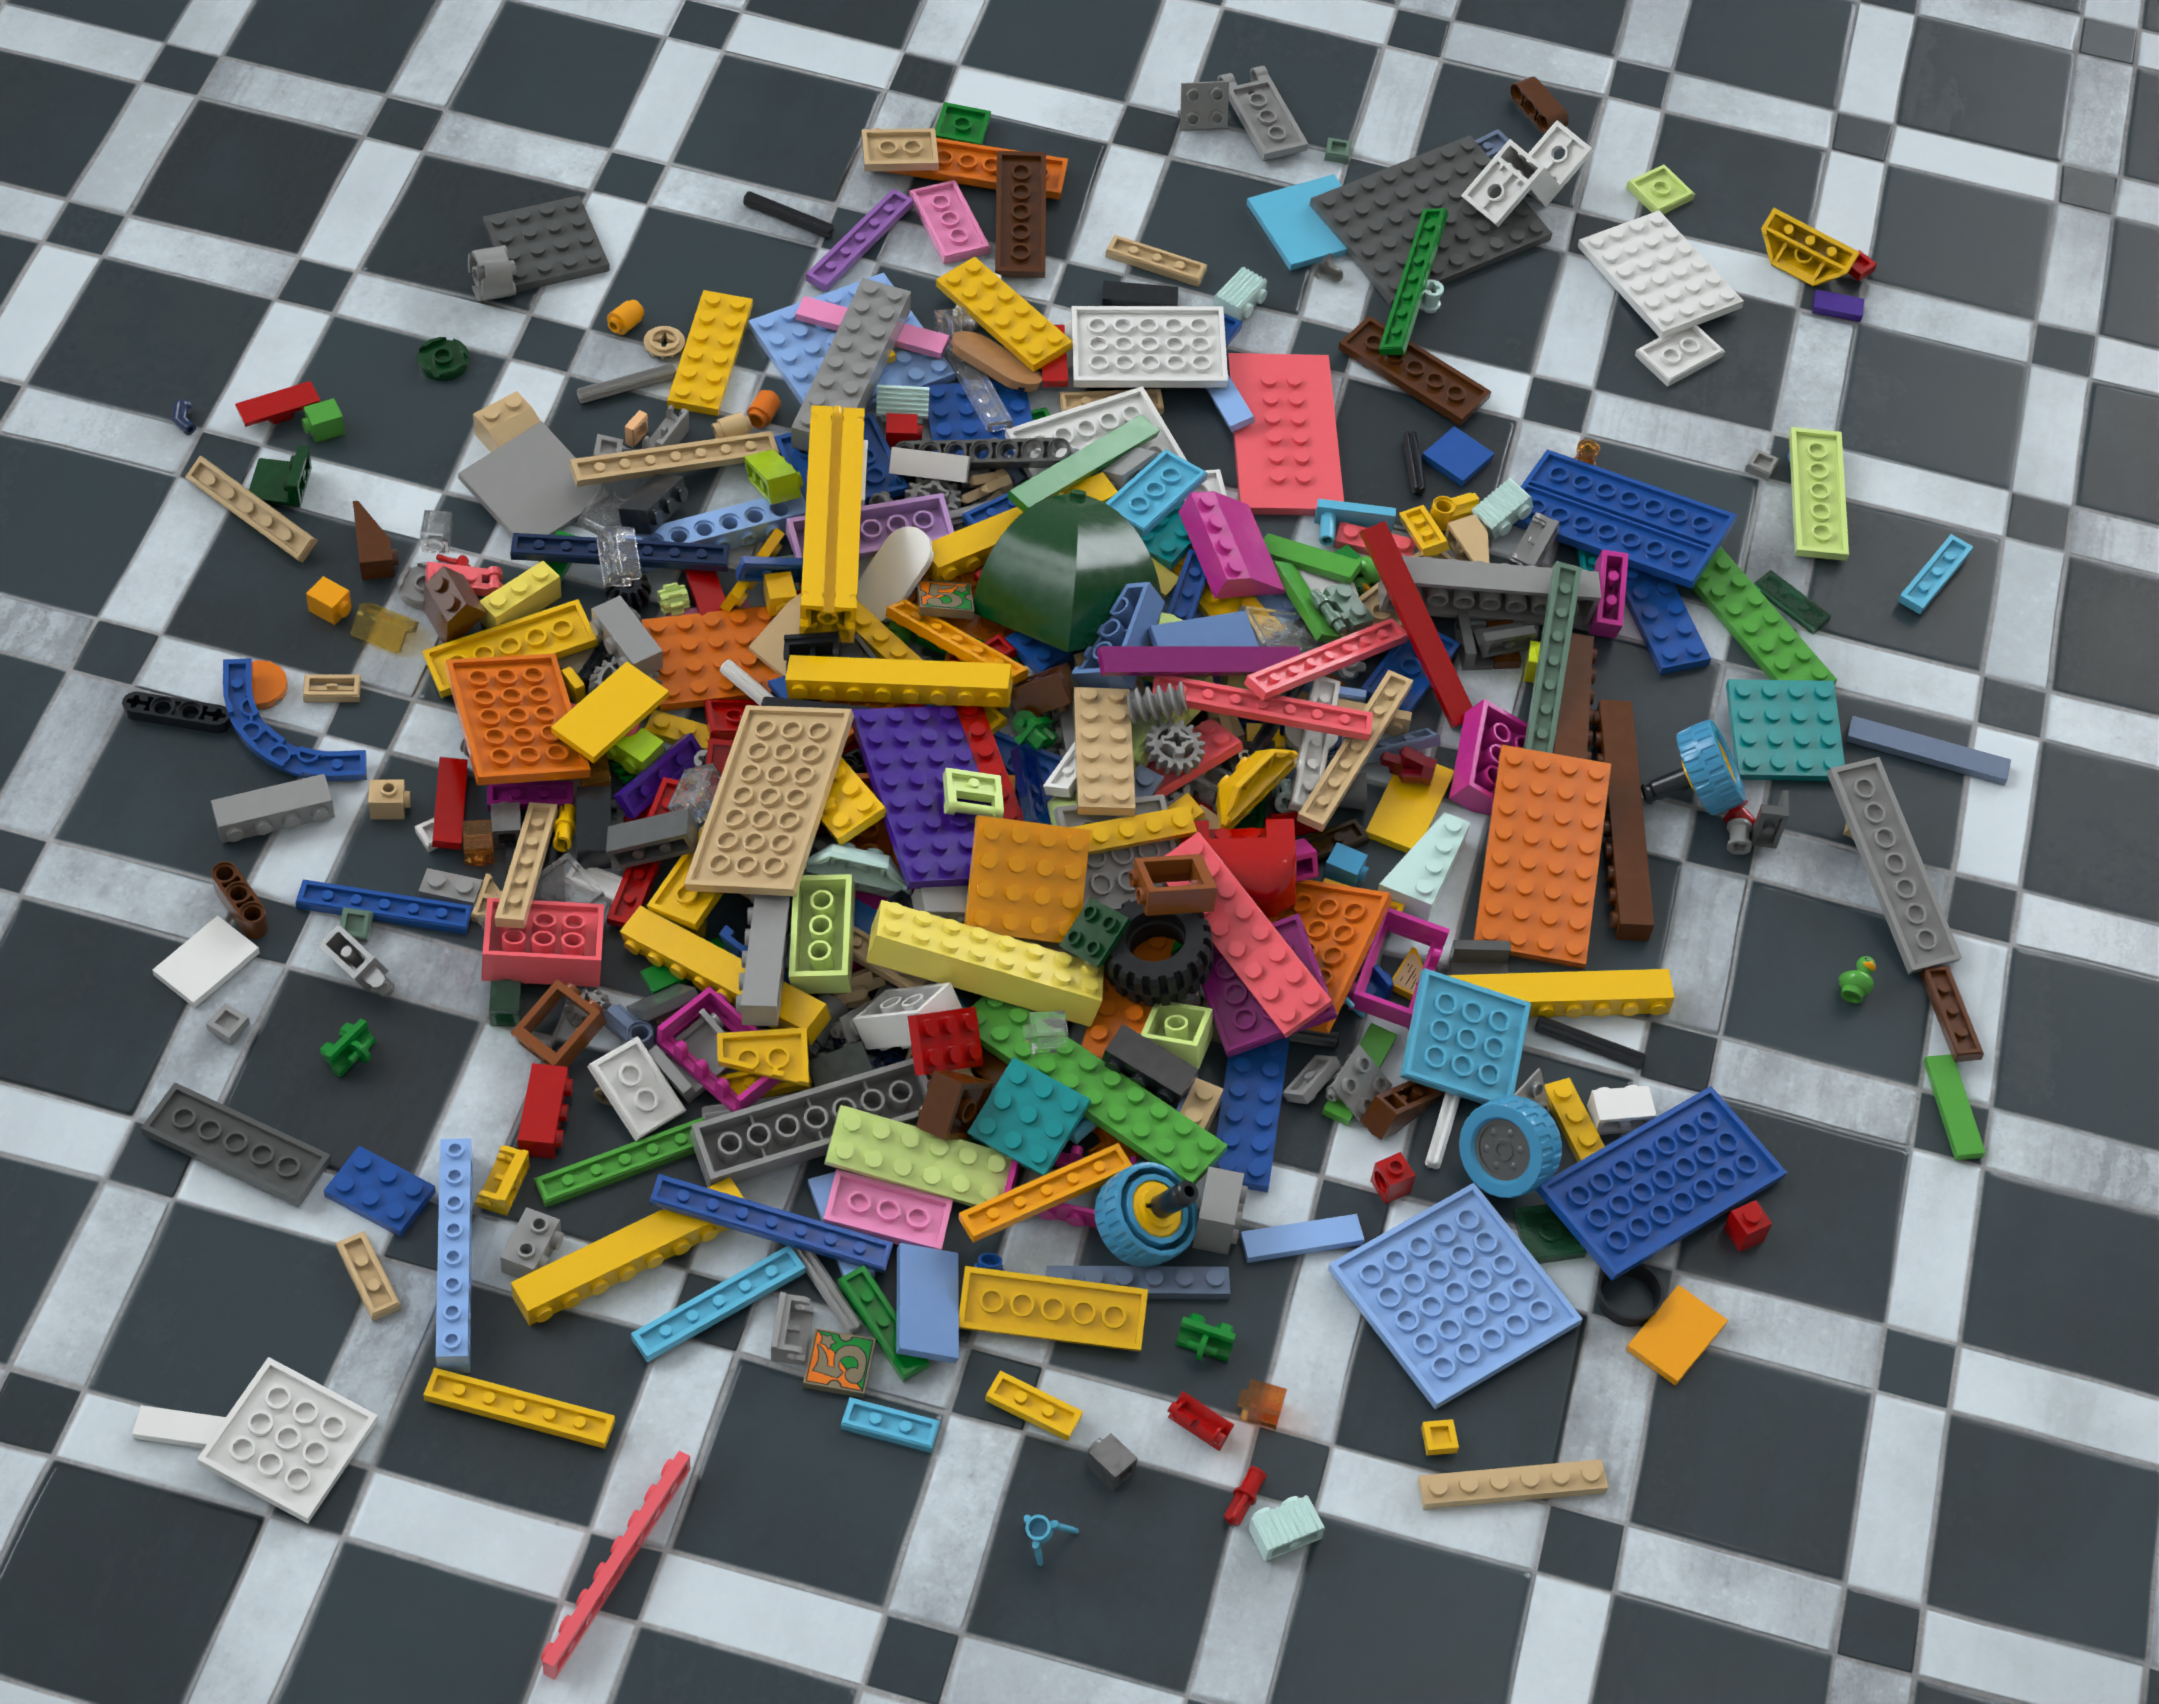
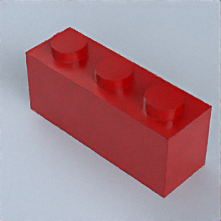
[517,1063,574,1159]

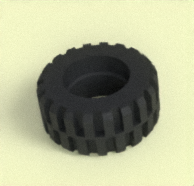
[1104,899,1214,1006]

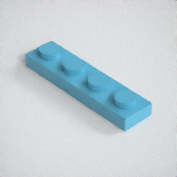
[1898,534,1973,615]

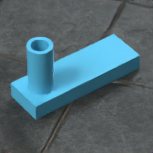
[1314,499,1396,546]

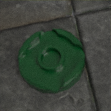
[417,337,469,381]

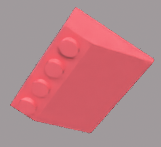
[481,898,604,987]

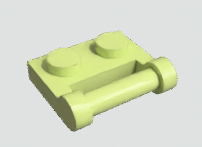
[943,768,1004,818]

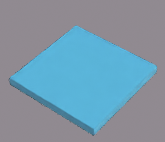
[1247,174,1348,271]
[1400,968,1531,1104]

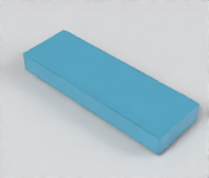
[841,1397,940,1453]

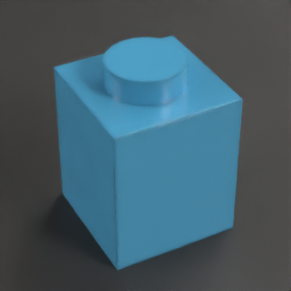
[1323,842,1369,887]

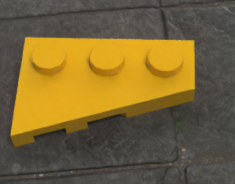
[717,1027,810,1087]

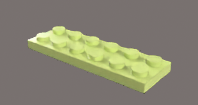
[1789,427,1849,561]
[824,1105,1012,1207]

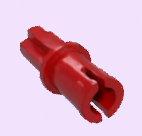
[1224,1466,1267,1526]

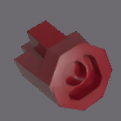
[1379,746,1438,786]

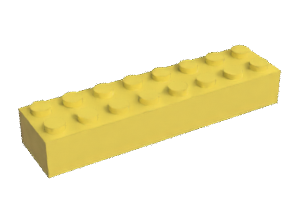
[866,900,1104,1027]

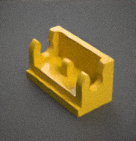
[475,1145,530,1216]

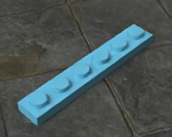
[631,1246,806,1363]

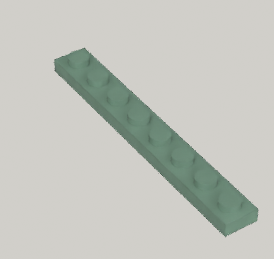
[1524,561,1582,753]

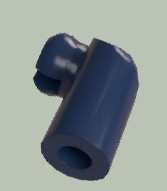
[171,399,196,435]

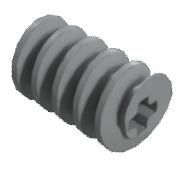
[1127,681,1187,724]

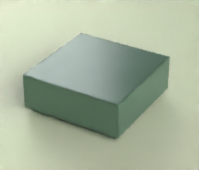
[1324,137,1352,164]
[340,907,374,941]

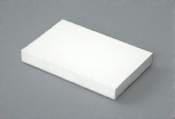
[1635,325,1725,387]
[152,915,260,1008]
[587,1036,686,1141]

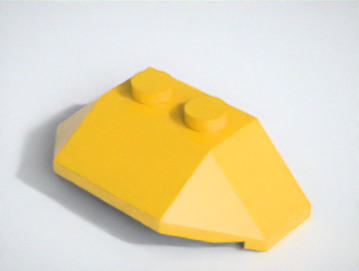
[1761,208,1860,287]
[1216,749,1299,829]

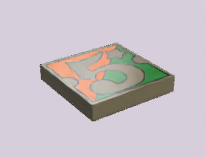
[916,579,974,620]
[803,1328,876,1398]

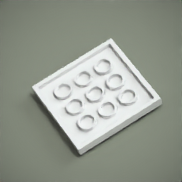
[197,1357,378,1523]

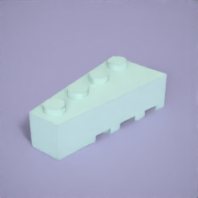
[1378,812,1471,921]

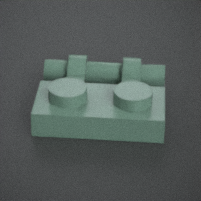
[1309,582,1375,634]

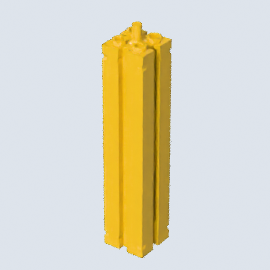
[799,405,865,643]

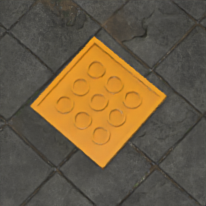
[964,815,1091,944]

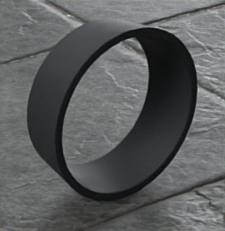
[1597,1264,1664,1327]

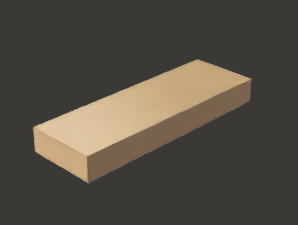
[336,1231,401,1322]

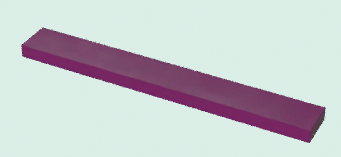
[1097,646,1301,676]

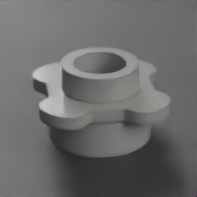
[1338,661,1366,680]

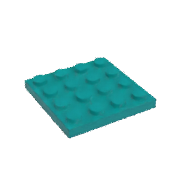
[1726,679,1845,781]

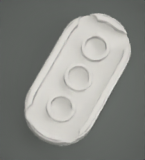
[857,526,934,623]

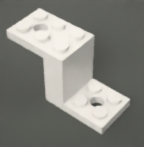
[1461,120,1594,227]

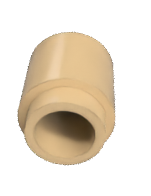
[711,412,752,439]

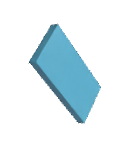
[1106,449,1208,537]

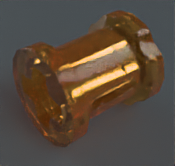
[1574,439,1600,466]

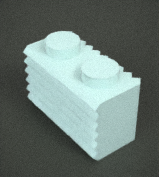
[1213,267,1267,321]
[876,385,929,424]
[1471,478,1533,540]
[1249,1495,1325,1561]

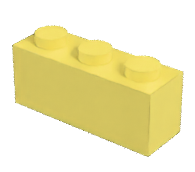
[480,561,562,629]

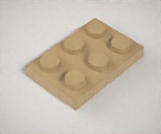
[861,128,939,171]

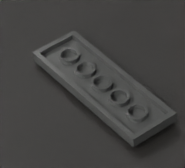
[141,1082,332,1208]

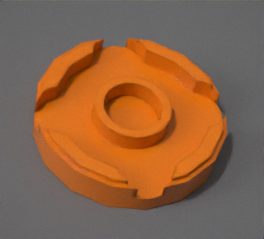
[252,660,288,710]

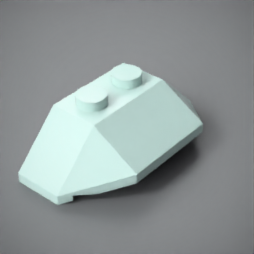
[803,842,912,898]

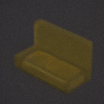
[351,603,419,653]

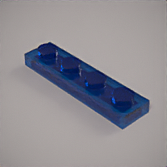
[1010,745,1052,825]

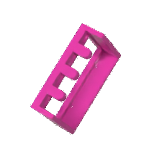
[1347,907,1450,1030]
[657,986,782,1112]
[1004,1145,1136,1230]

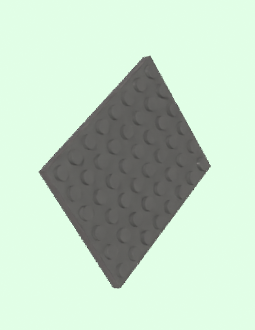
[1309,135,1552,306]

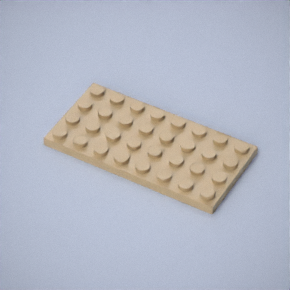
[684,705,854,896]

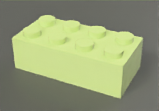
[789,874,855,994]

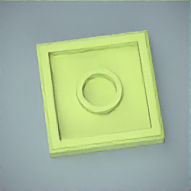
[1626,165,1695,214]

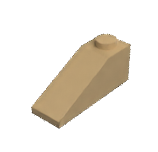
[1445,514,1489,563]

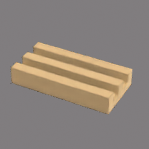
[303,675,362,702]

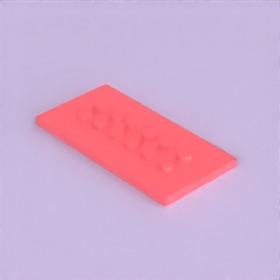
[1227,353,1344,516]

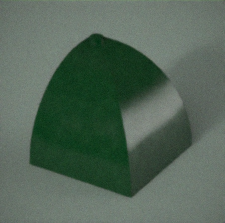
[973,490,1163,652]

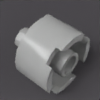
[468,245,516,301]

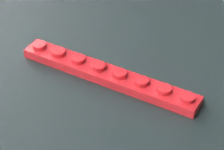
[1244,618,1408,701]
[1152,676,1373,741]
[541,1450,691,1680]

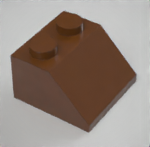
[423,566,487,644]
[1011,662,1074,718]
[916,1070,994,1140]

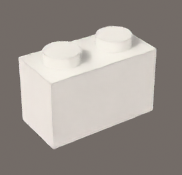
[1587,1085,1657,1135]

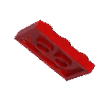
[907,1006,984,1076]

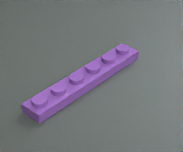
[806,189,913,292]

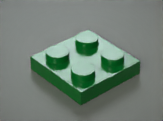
[935,102,991,145]

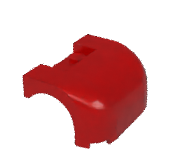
[1180,819,1296,918]

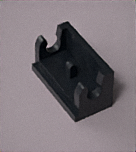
[783,631,843,673]

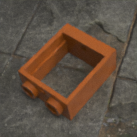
[1129,854,1217,916]
[511,979,607,1067]

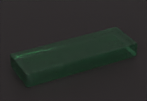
[1754,570,1831,635]

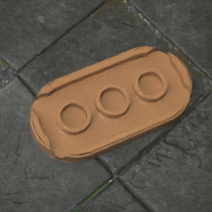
[950,331,1042,392]

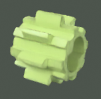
[657,582,690,616]

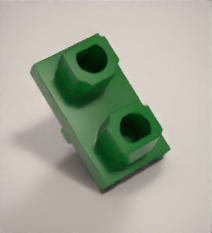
[1013,710,1059,751]
[320,1018,377,1077]
[1175,1313,1236,1362]

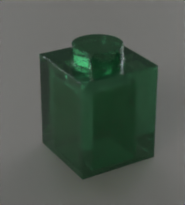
[489,979,522,1027]

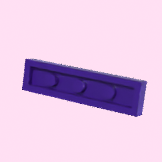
[614,733,702,819]

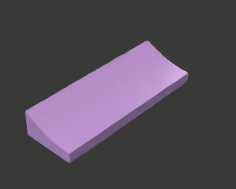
[785,493,954,559]

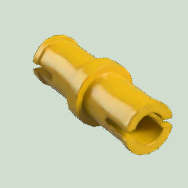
[553,804,576,852]

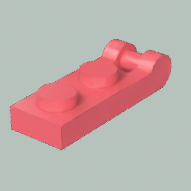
[425,562,503,596]

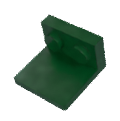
[249,445,312,507]
[1059,897,1131,969]

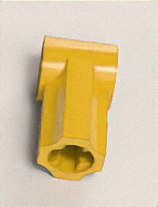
[1429,493,1480,531]

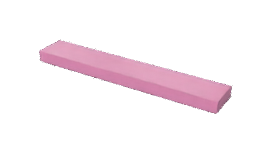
[796,296,949,359]

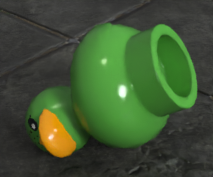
[1353,555,1381,595]
[1838,956,1876,1004]

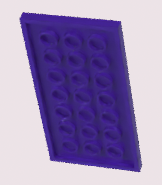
[851,706,991,889]

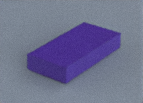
[1812,290,1864,322]

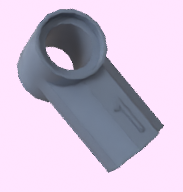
[604,1004,655,1051]

